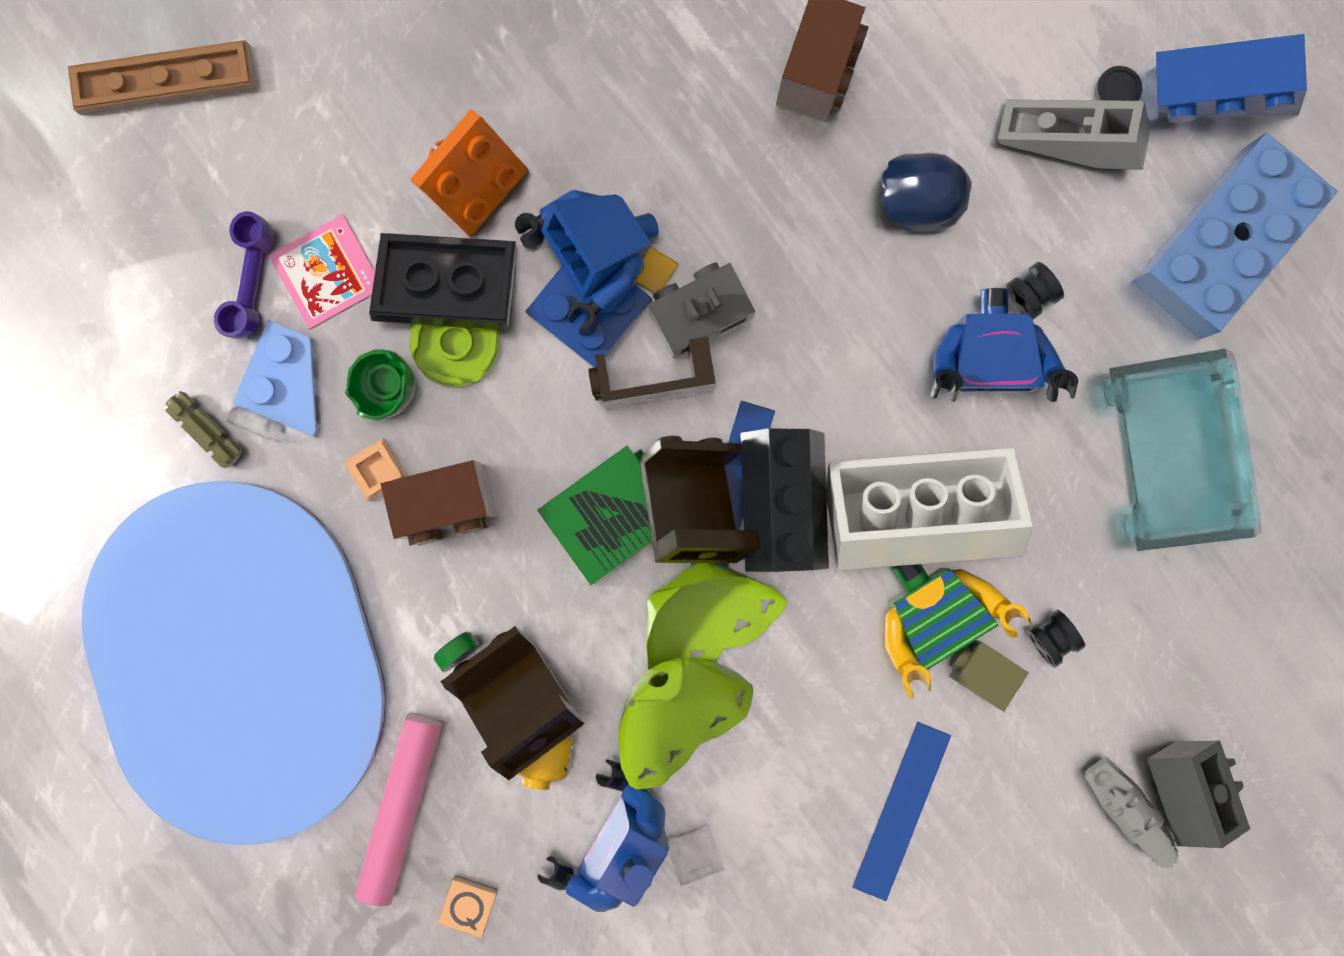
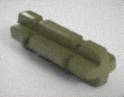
[165,391,242,468]

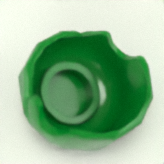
[345,349,416,420]

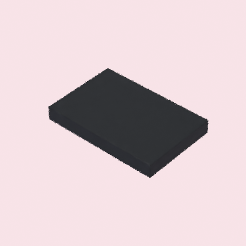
[369,233,517,330]

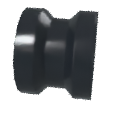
[1006,262,1064,319]
[1027,610,1086,668]

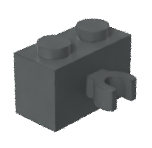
[648,262,756,359]
[1147,740,1250,848]

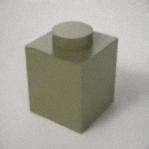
[948,640,1029,712]

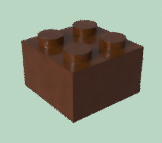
[776,0,869,122]
[380,460,498,546]

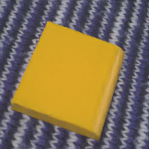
[636,246,679,293]

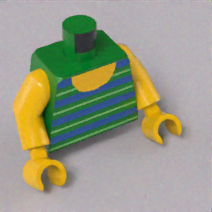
[885,564,1031,698]

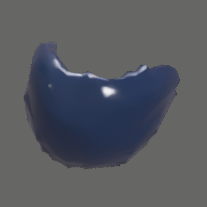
[882,153,972,232]

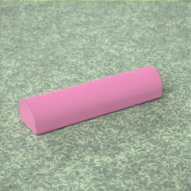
[354,712,442,906]

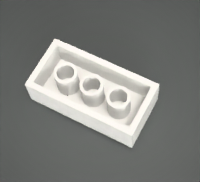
[826,448,1033,570]

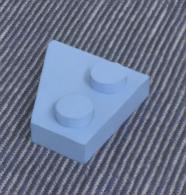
[233,320,320,438]

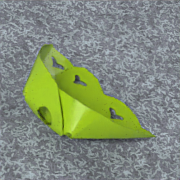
[646,563,787,687]
[618,657,753,790]

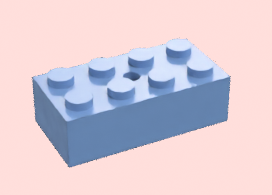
[1132,132,1338,339]

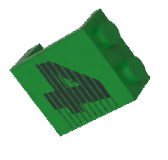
[537,445,652,585]

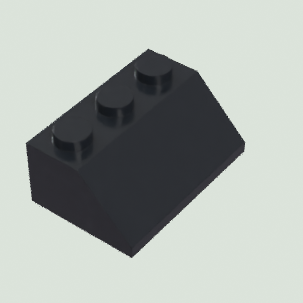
[741,428,829,572]

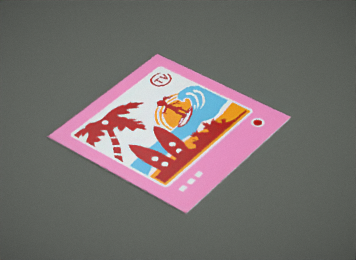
[268,215,375,329]

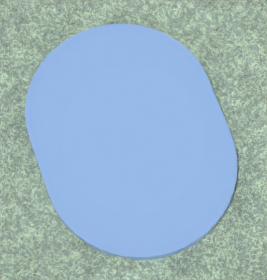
[81,481,385,845]

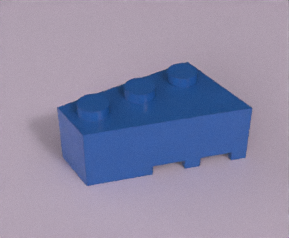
[1156,34,1307,123]

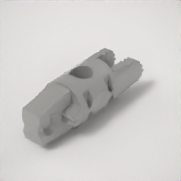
[1085,757,1179,869]

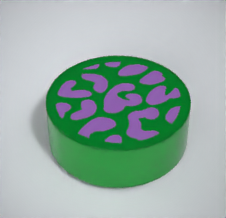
[433,631,480,673]

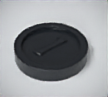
[1095,66,1142,101]

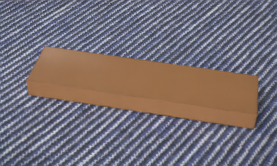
[68,40,256,114]

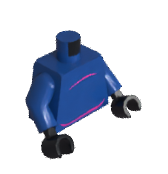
[515,190,659,336]
[929,288,1078,402]
[537,759,669,912]

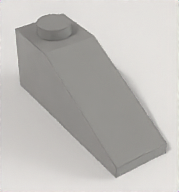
[998,99,1151,170]

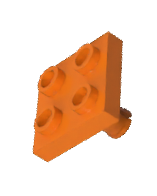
[410,109,529,238]

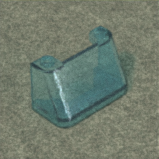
[1104,348,1262,551]

